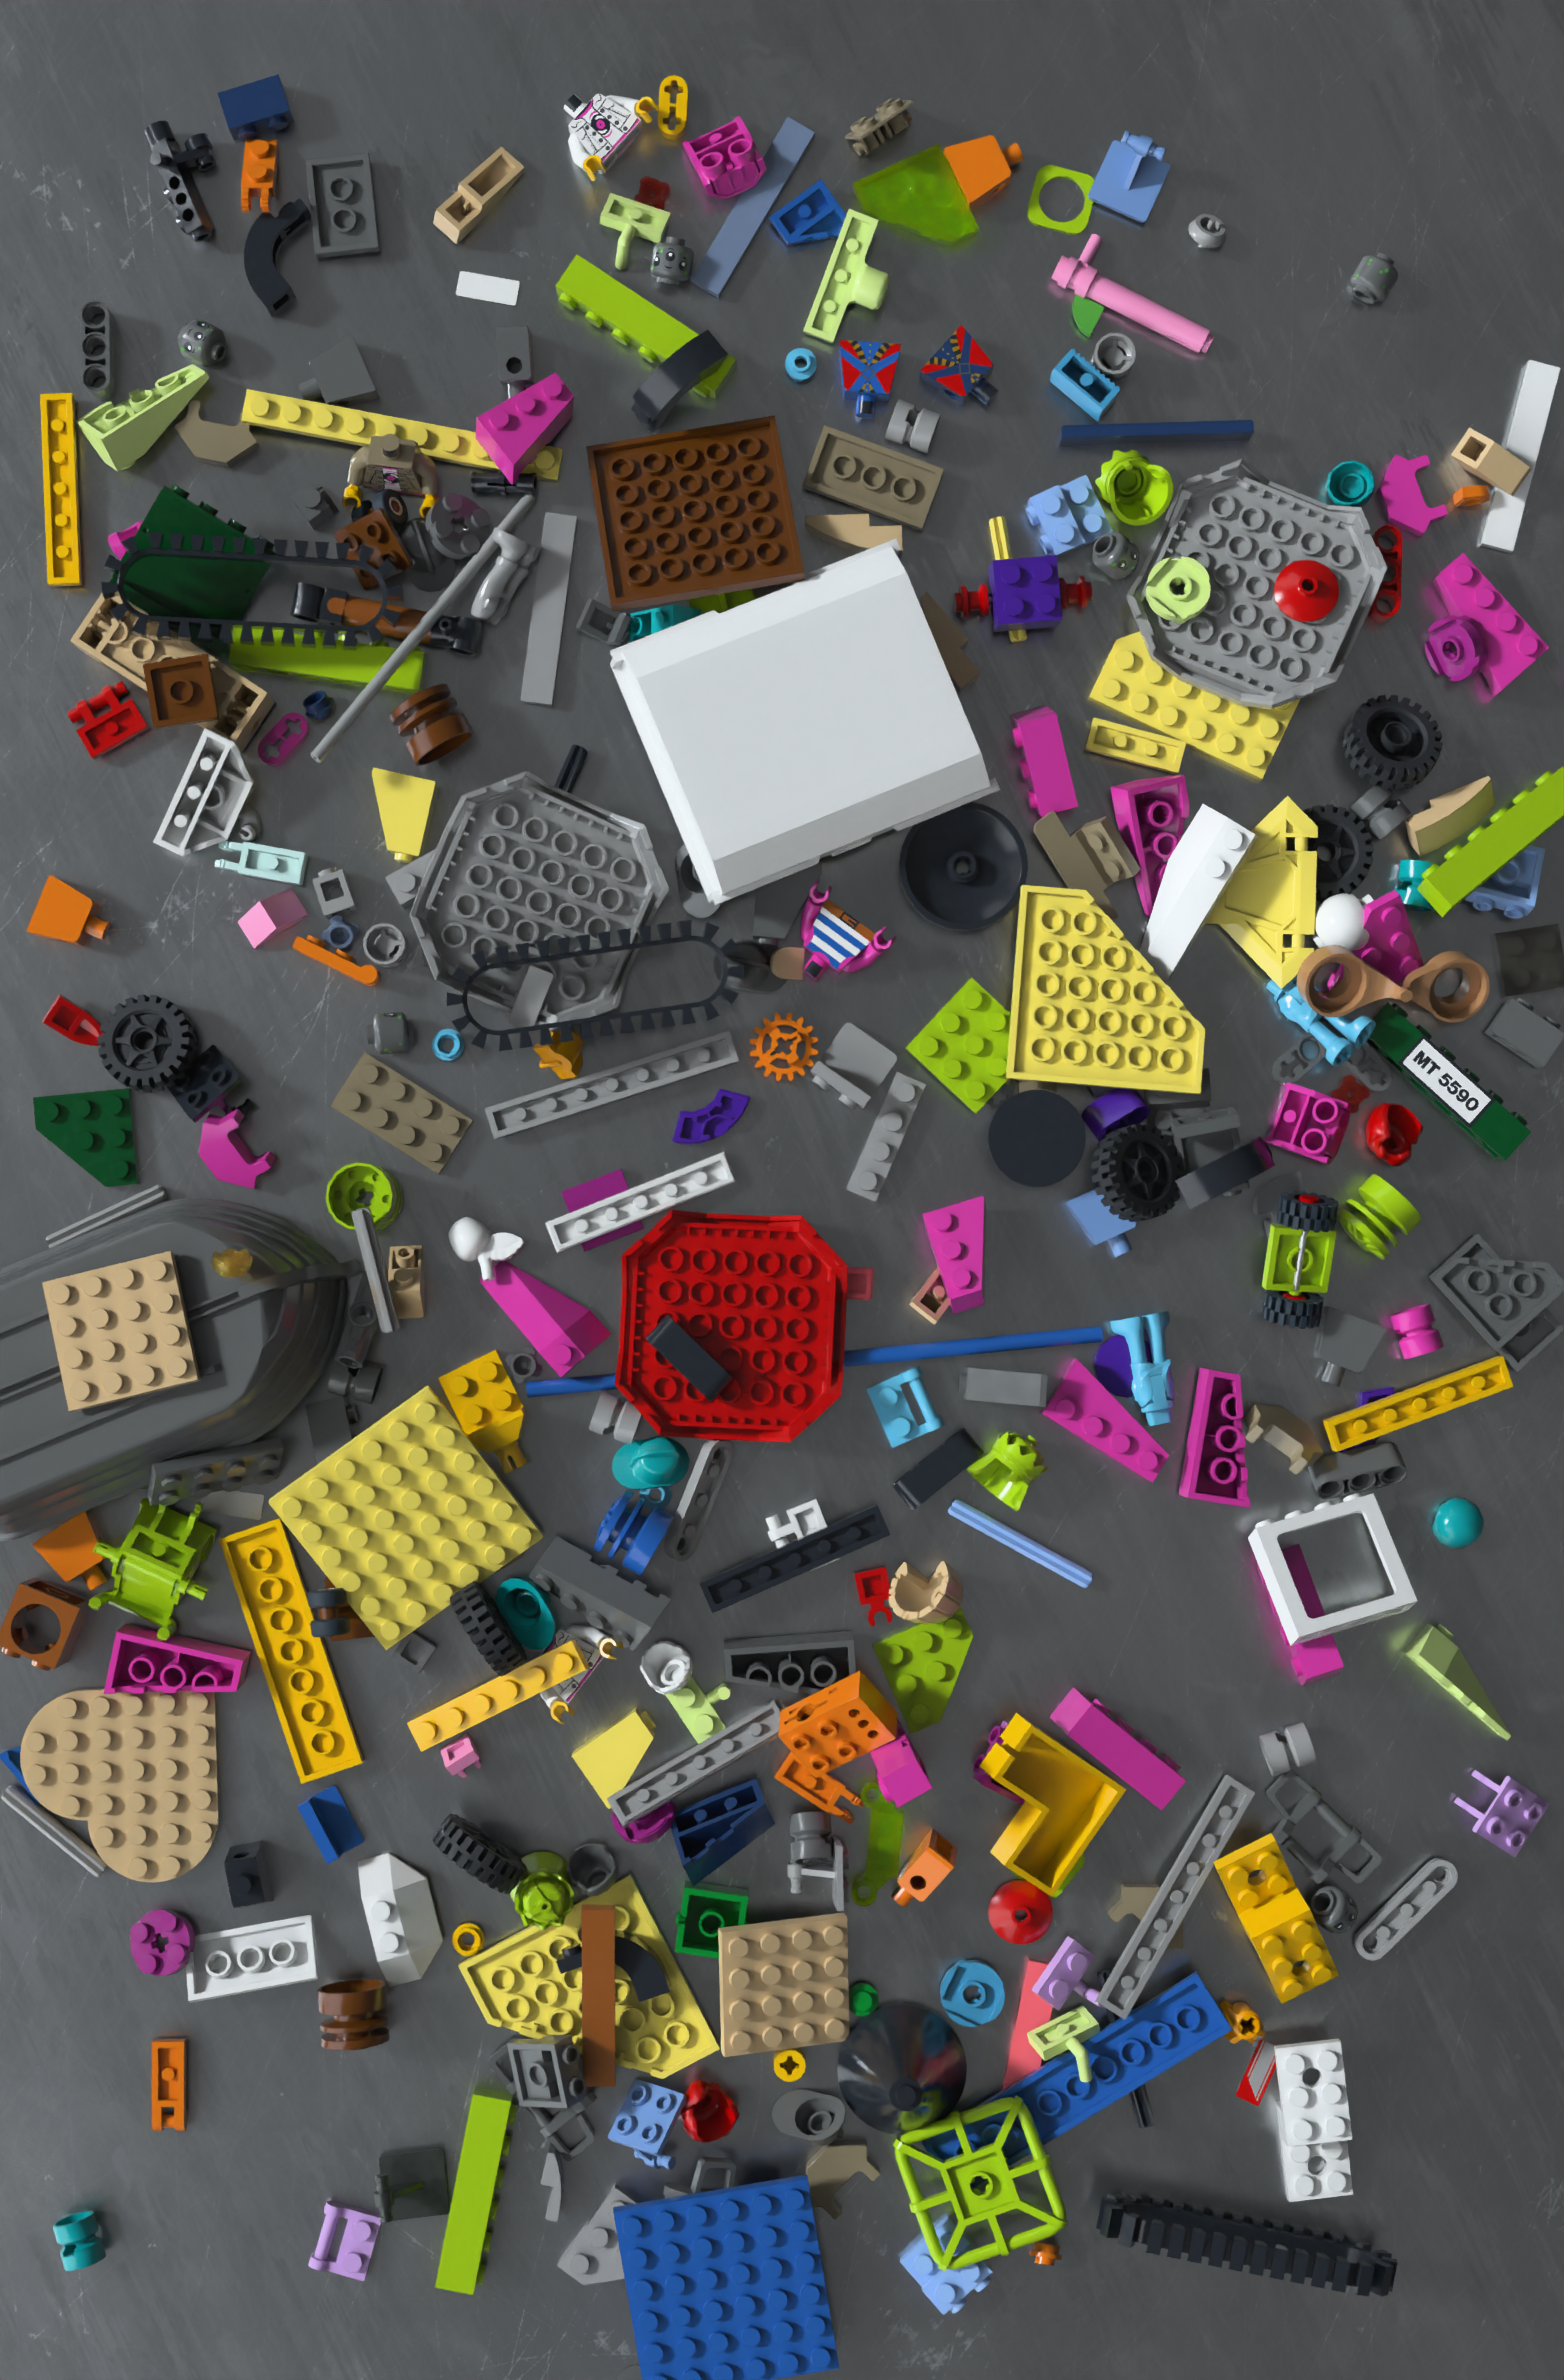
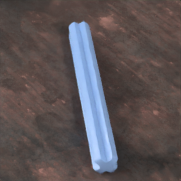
[948,1499,1094,1588]

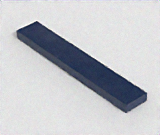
[1059,420,1254,446]

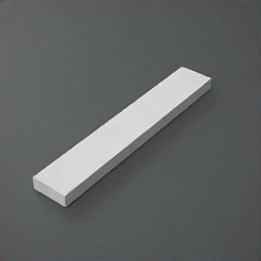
[1480,360,1560,554]
[545,1152,736,1253]

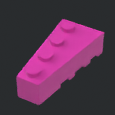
[1432,553,1549,697]
[1040,1358,1170,1483]
[1178,1368,1250,1508]
[1257,1544,1344,1687]
[104,1623,250,1694]
[1050,1687,1186,1811]
[870,1717,932,1808]

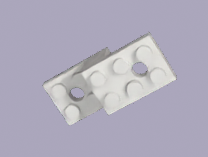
[1274,2038,1353,2202]

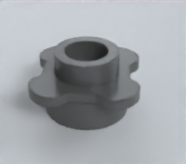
[505,1347,542,1384]

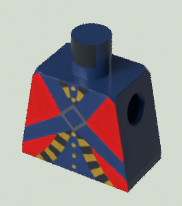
[919,325,999,406]

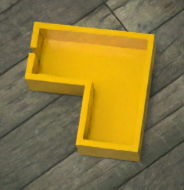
[979,1713,1127,1897]

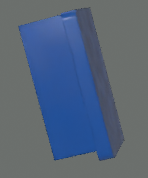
[297,1785,365,1864]

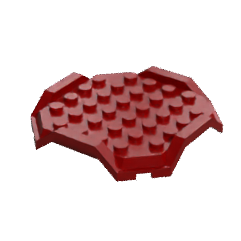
[614,1209,848,1443]

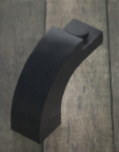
[244,198,311,317]
[631,330,728,433]
[1175,1136,1275,1209]
[556,1929,671,2002]

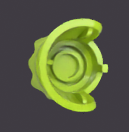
[1095,450,1173,526]
[966,1432,1049,1512]
[510,1851,574,1930]

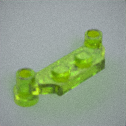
[851,1781,904,1907]

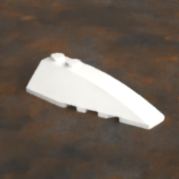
[1139,804,1258,985]

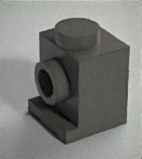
[290,481,339,530]

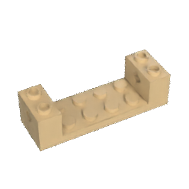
[70,593,275,753]

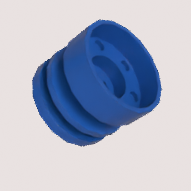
[593,1490,674,1576]

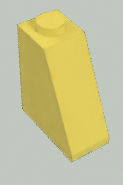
[372,767,439,863]
[572,1707,656,1809]

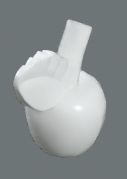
[448,1217,524,1281]

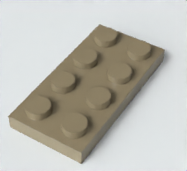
[802,425,944,531]
[330,1052,474,1175]

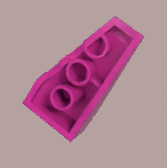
[1111,775,1190,915]
[479,1261,611,1377]

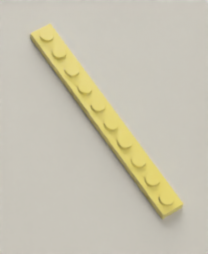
[241,389,563,483]

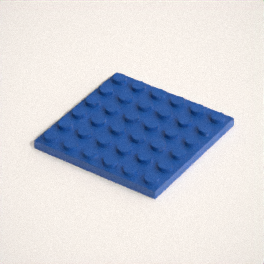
[613,2175,839,2380]

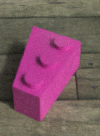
[475,372,574,485]
[1009,705,1078,817]

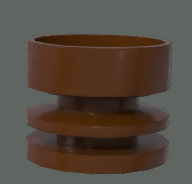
[389,684,474,766]
[317,1979,390,2051]

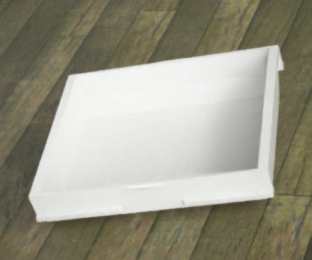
[610,539,1000,905]

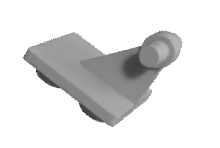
[787,1836,850,1911]

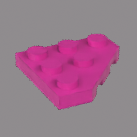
[1327,890,1424,991]

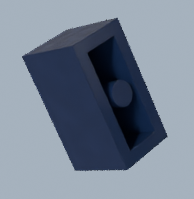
[218,74,294,140]

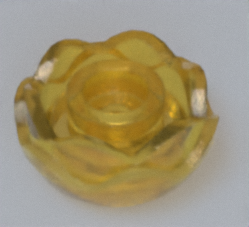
[210,1248,253,1278]

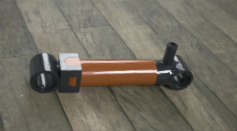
[290,583,484,656]

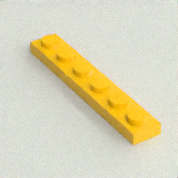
[40,393,82,587]
[1323,1355,1514,1452]
[407,1638,589,1752]

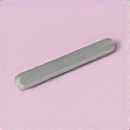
[46,1185,167,1249]
[352,1208,400,1333]
[1,1784,108,1877]

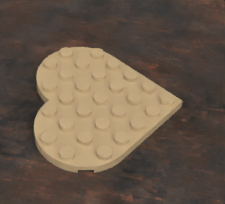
[20,1688,220,1883]

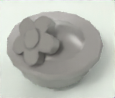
[1188,214,1226,248]

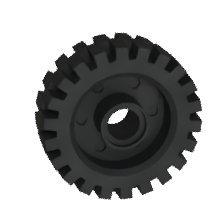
[1343,695,1443,790]
[1287,804,1374,902]
[98,995,198,1093]
[1091,1124,1184,1222]
[450,1581,527,1677]
[432,1813,527,1894]

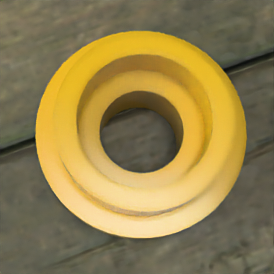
[452,1923,485,1956]

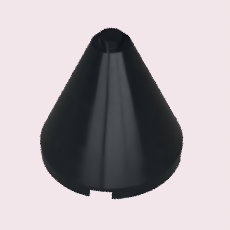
[837,2002,967,2135]

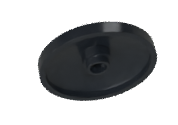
[899,802,1028,931]

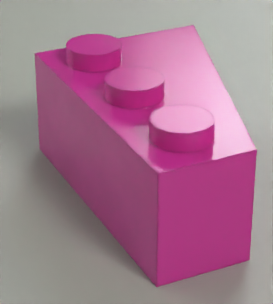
[923,1195,987,1314]

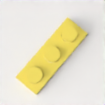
[1084,717,1186,775]

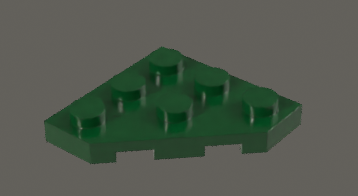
[33,1088,140,1187]

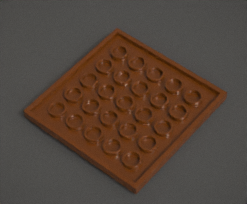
[586,415,805,612]

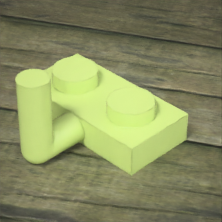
[600,193,671,270]
[665,1675,731,1744]
[1027,2005,1100,2082]

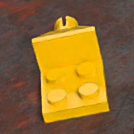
[438,1350,528,1474]

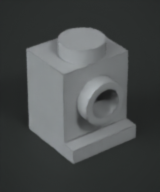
[312,867,358,919]

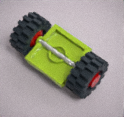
[1262,1191,1338,1329]

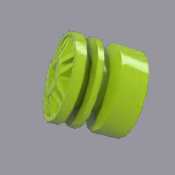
[325,1162,404,1231]
[1336,1174,1422,1260]

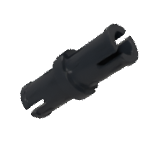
[471,470,538,495]

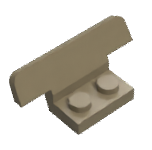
[1034,811,1141,920]

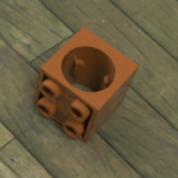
[0,1578,91,1671]

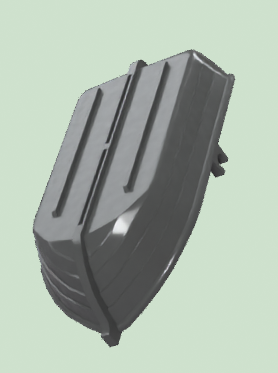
[0,1198,363,1541]

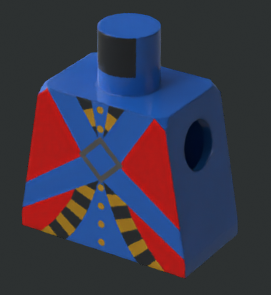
[839,340,901,418]

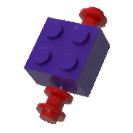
[953,555,1092,632]

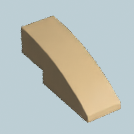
[433,146,525,244]
[805,514,903,558]
[920,592,980,694]
[1405,776,1496,857]

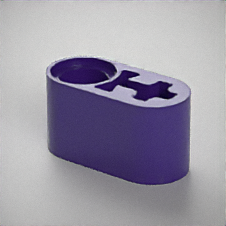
[1082,1088,1150,1141]

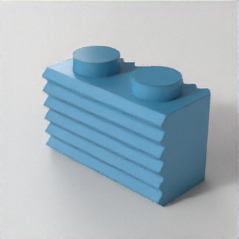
[1049,349,1120,422]

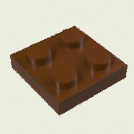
[143,654,220,730]

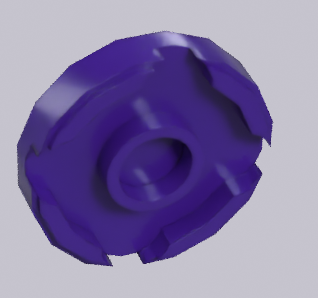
[1094,1335,1152,1398]

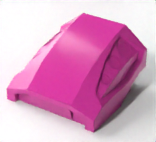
[682,116,766,200]
[1264,1082,1351,1165]

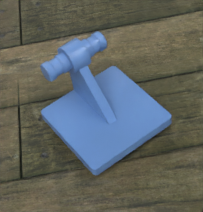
[1088,131,1170,223]
[608,2079,687,2170]

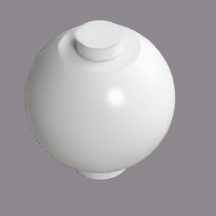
[1311,893,1374,951]

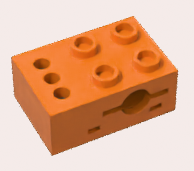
[778,1670,897,1778]

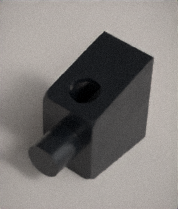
[224,1840,274,1908]

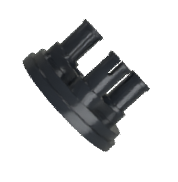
[988,1090,1086,1187]

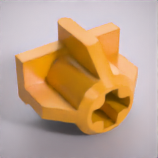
[533,1030,584,1079]
[1219,1999,1267,2044]

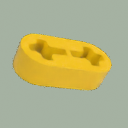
[658,75,688,140]

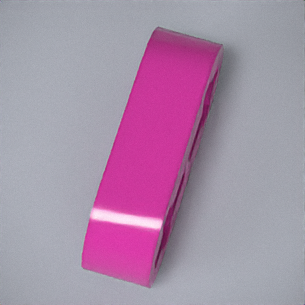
[257,712,310,767]

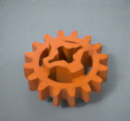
[749,1012,818,1082]

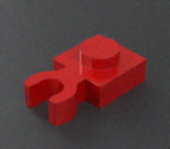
[854,1566,892,1626]

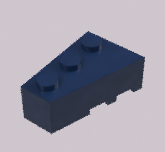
[670,1778,775,1886]

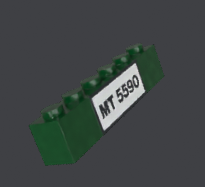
[1367,1002,1531,1162]

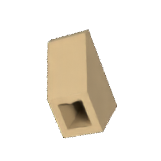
[1451,427,1531,496]
[388,1245,425,1319]

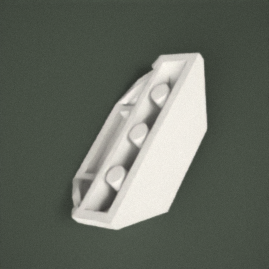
[153,727,254,856]
[358,1852,443,1987]

